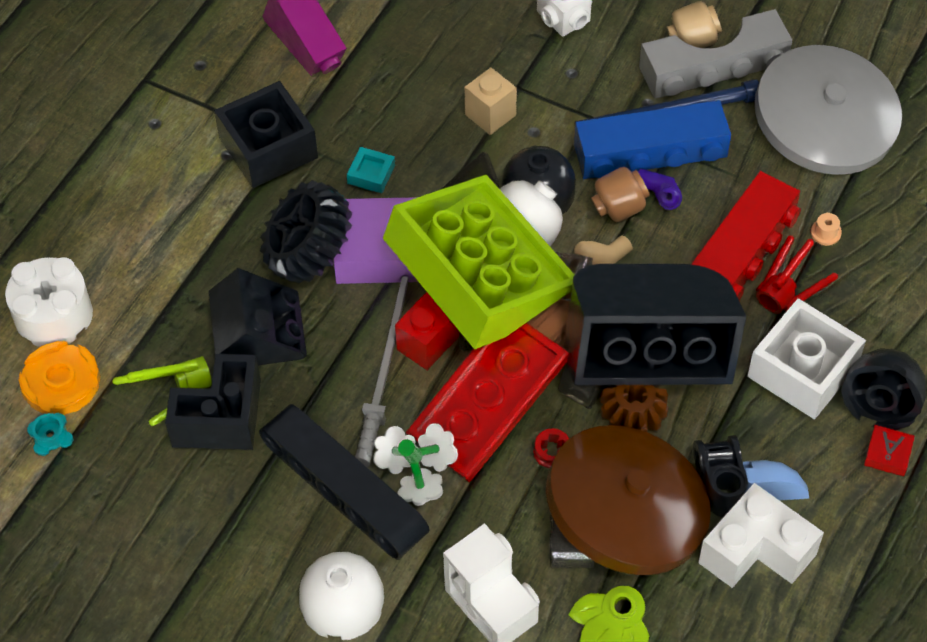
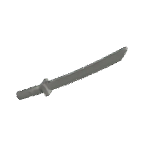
[355,276,409,467]

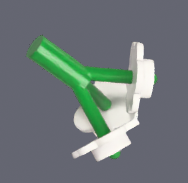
[373,423,458,506]

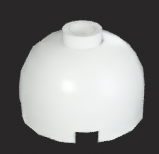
[500,180,563,246]
[299,552,384,640]

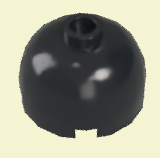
[501,145,576,214]
[842,348,927,430]

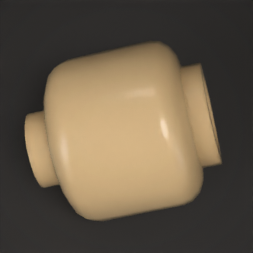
[667,1,722,48]

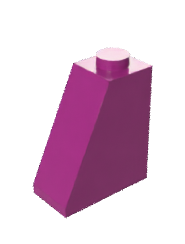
[262,0,347,76]

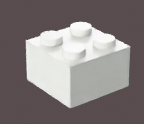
[747,299,866,420]

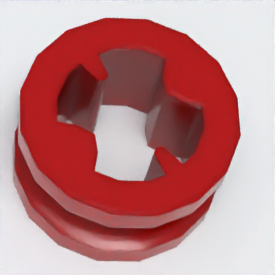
[533,428,569,468]

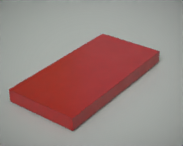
[406,323,569,483]

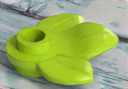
[569,585,649,642]

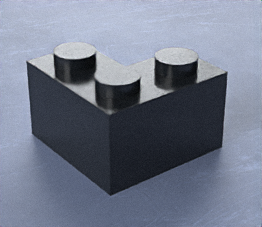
[165,354,261,450]

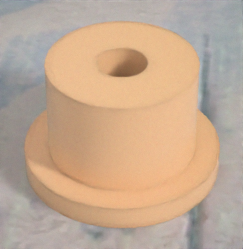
[811,213,842,246]

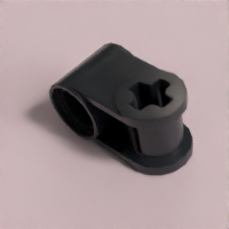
[693,435,748,518]

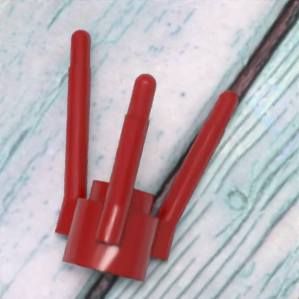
[756,235,838,314]

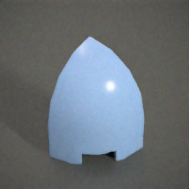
[742,460,809,500]

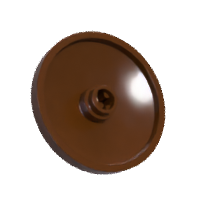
[546,425,711,575]

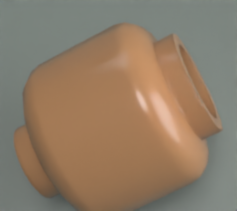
[591,167,650,222]

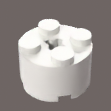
[5,257,93,347]

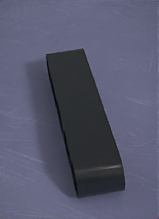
[259,404,430,560]

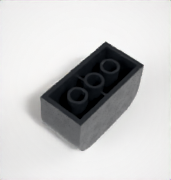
[563,264,746,385]

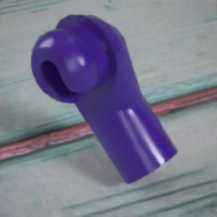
[638,168,682,210]

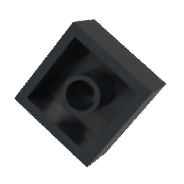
[214,81,318,188]

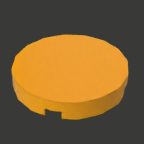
[18,341,101,415]

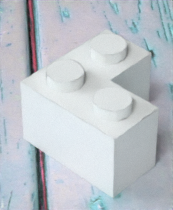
[699,483,824,588]
[443,523,540,642]

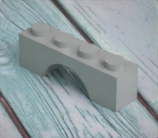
[639,9,792,99]

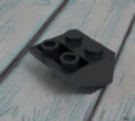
[208,268,307,366]

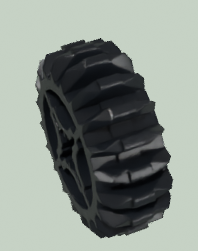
[260,180,352,284]

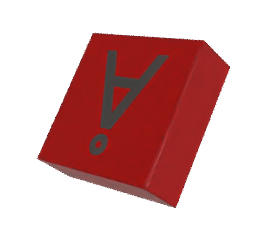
[864,425,915,477]

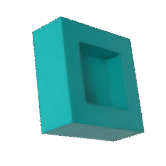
[347,147,395,193]

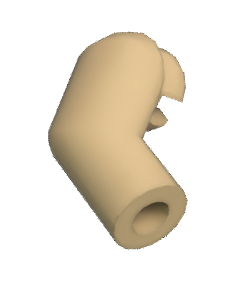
[574,235,633,266]

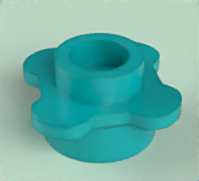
[27,413,73,456]

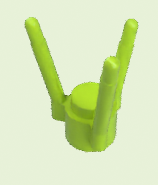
[112,356,212,426]

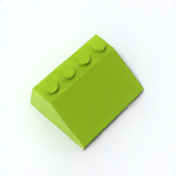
[383,175,575,349]

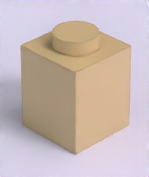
[465,67,517,135]

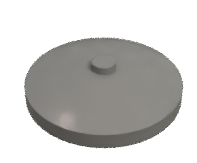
[755,45,902,174]

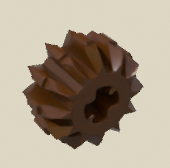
[600,385,669,432]

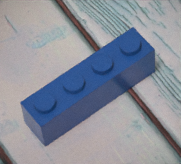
[574,100,731,180]

